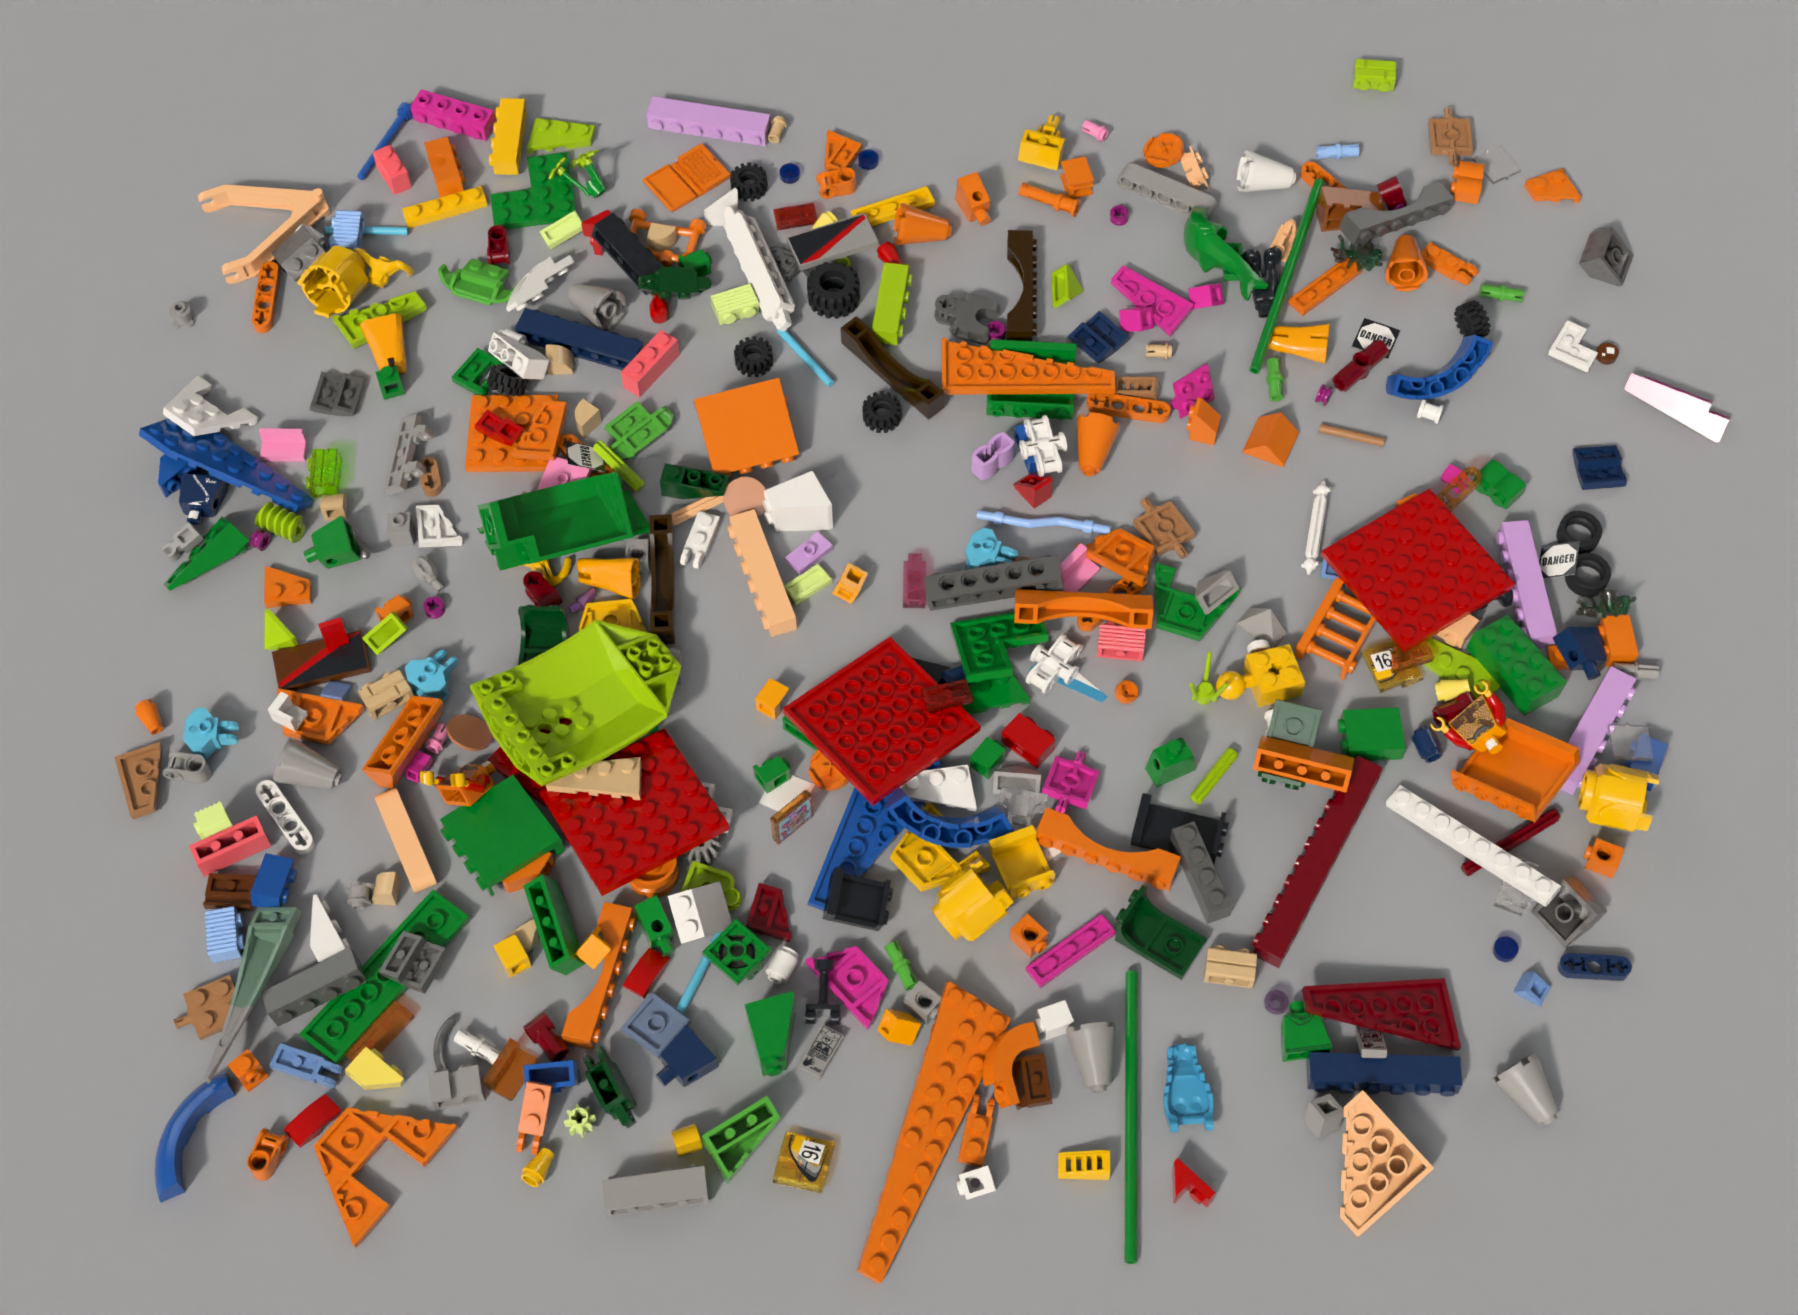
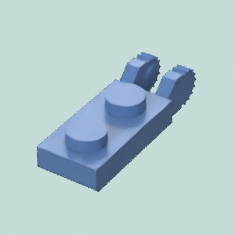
[269,1043,343,1089]

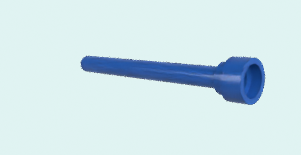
[357,102,413,180]

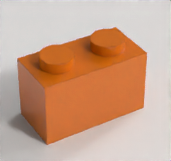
[1596,615,1639,667]

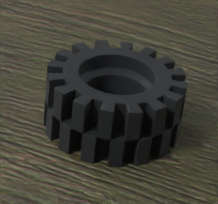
[730,162,768,202]
[1454,300,1491,338]
[734,336,773,377]
[487,364,529,397]
[862,391,901,433]

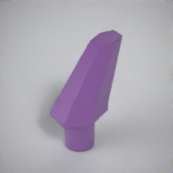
[567,587,596,614]

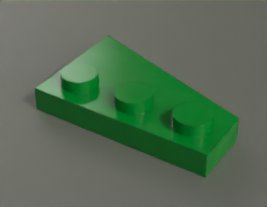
[949,675,1030,715]

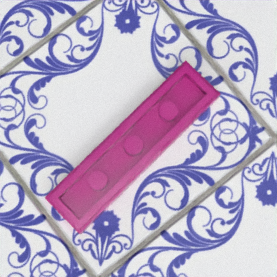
[1025,913,1116,989]

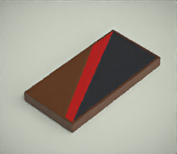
[272,630,371,691]

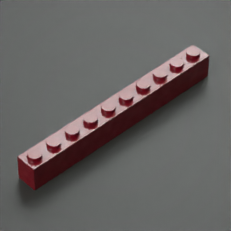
[1252,755,1383,968]

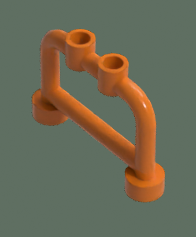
[629,209,707,267]

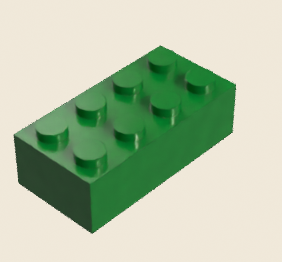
[1466,615,1567,716]

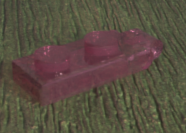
[903,553,926,608]

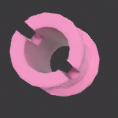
[1082,120,1109,141]
[426,723,448,754]

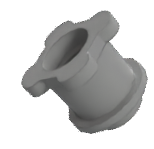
[169,301,195,328]
[346,881,374,910]

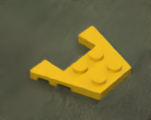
[579,599,648,633]
[890,804,991,892]

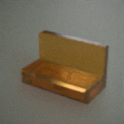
[483,1038,538,1101]

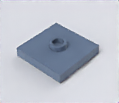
[621,991,691,1059]

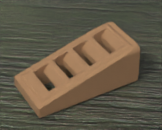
[1115,376,1160,400]

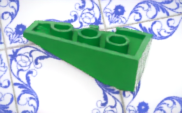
[163,516,249,591]

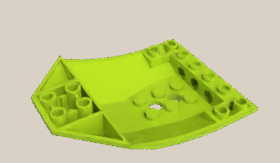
[470,619,681,786]

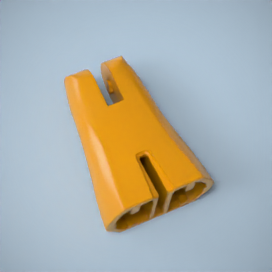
[360,313,406,374]
[1268,324,1330,363]
[577,558,641,600]

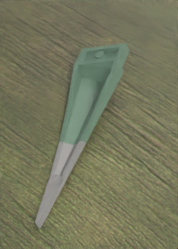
[205,907,302,1084]

